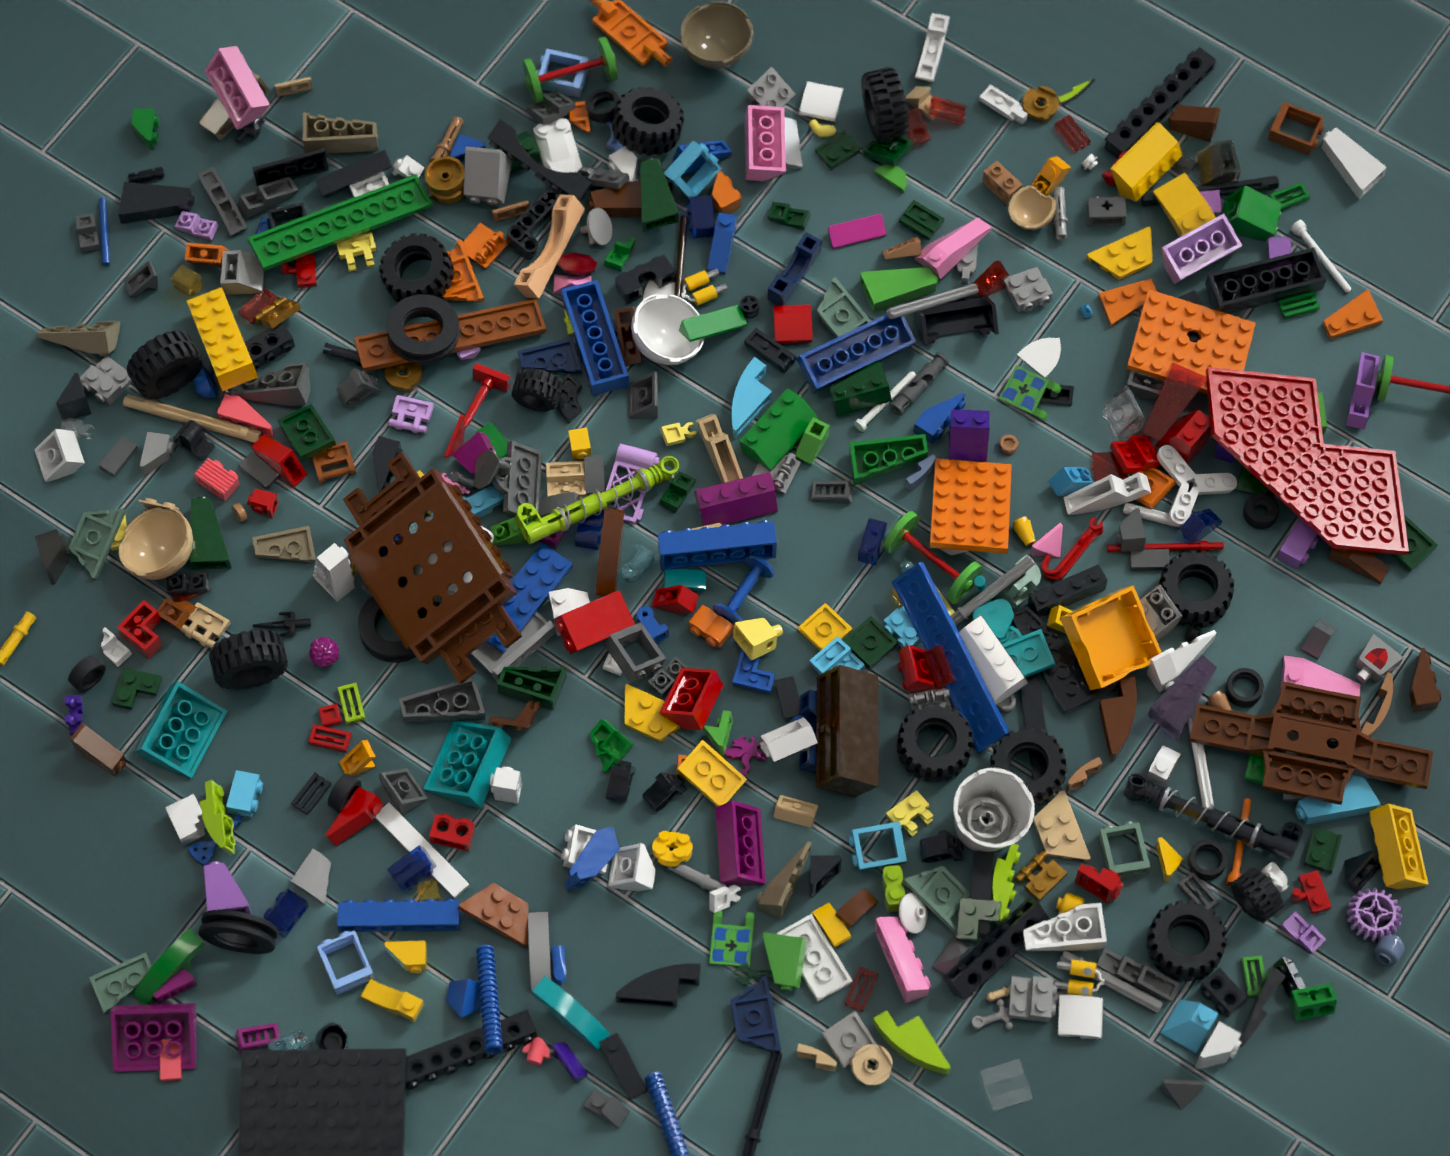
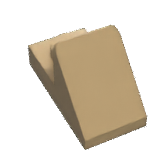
[905,87,944,121]

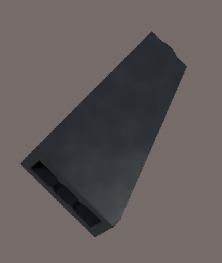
[118,182,195,224]

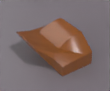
[157,598,197,631]

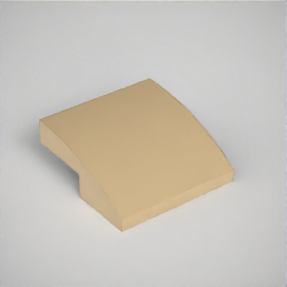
[546,461,586,500]

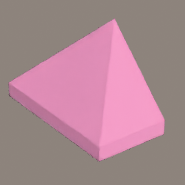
[554,275,591,294]
[1031,523,1063,558]

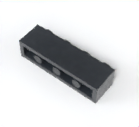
[1028,564,1108,618]

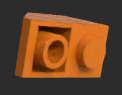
[712,171,742,214]

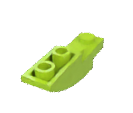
[199,780,236,855]
[991,844,1021,925]

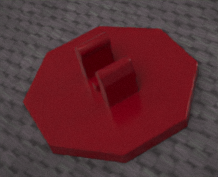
[558,252,597,276]

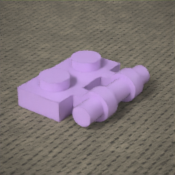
[389,395,434,434]

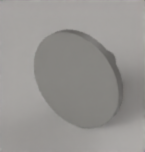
[580,208,612,245]

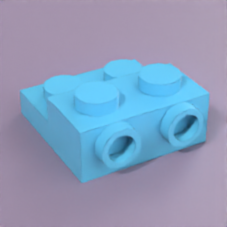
[883,606,921,648]

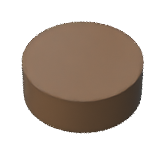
[999,435,1018,455]
[232,503,248,523]

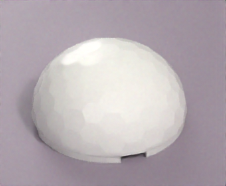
[631,294,704,365]

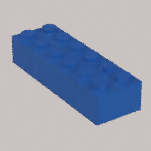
[561,280,629,396]
[796,314,916,393]
[658,520,777,570]

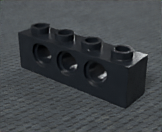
[244,322,295,370]

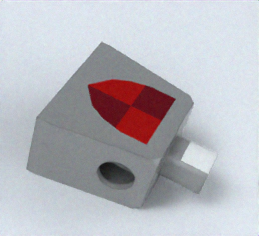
[1356,634,1403,683]

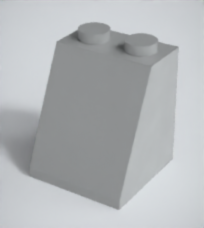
[464,146,512,205]

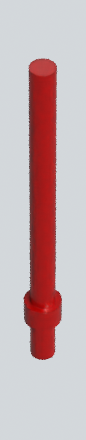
[1107,541,1224,552]

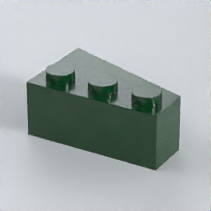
[497,667,567,711]

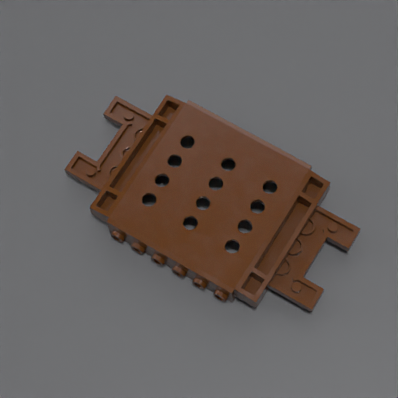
[343,452,522,684]

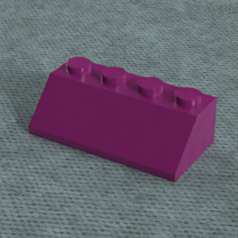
[694,472,778,526]
[715,801,766,886]

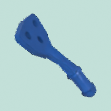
[189,815,242,866]

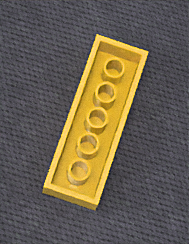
[187,287,258,391]

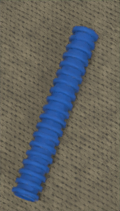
[476,945,503,1054]
[644,1072,689,1156]

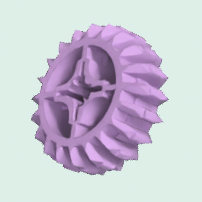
[1346,888,1402,942]

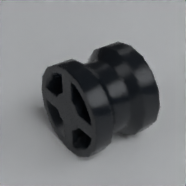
[740,295,759,319]

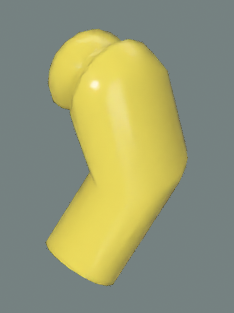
[809,119,836,137]

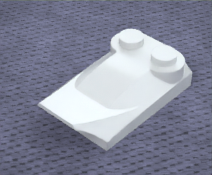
[533,118,582,172]

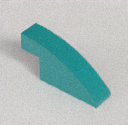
[532,976,611,1051]

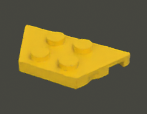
[1086,226,1153,280]
[625,683,680,742]

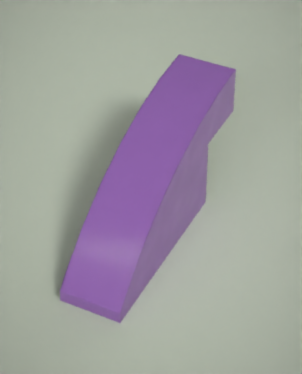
[1346,352,1380,430]

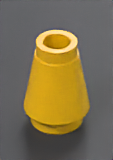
[1013,516,1036,546]

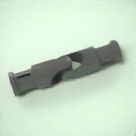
[889,352,949,416]

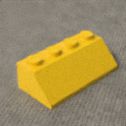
[1110,122,1183,202]
[1369,804,1429,889]

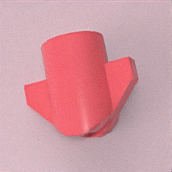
[522,1037,551,1066]

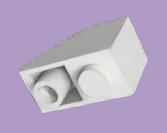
[608,146,638,183]

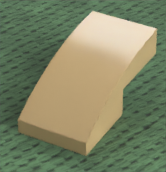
[797,1044,837,1072]

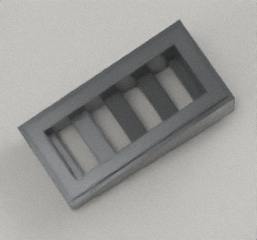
[811,480,853,503]

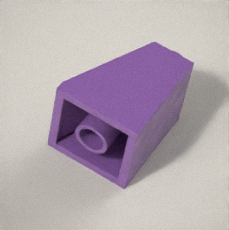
[204,862,253,915]

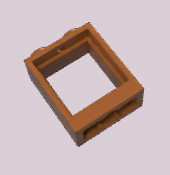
[1268,102,1325,155]

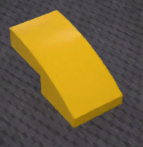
[812,902,852,948]

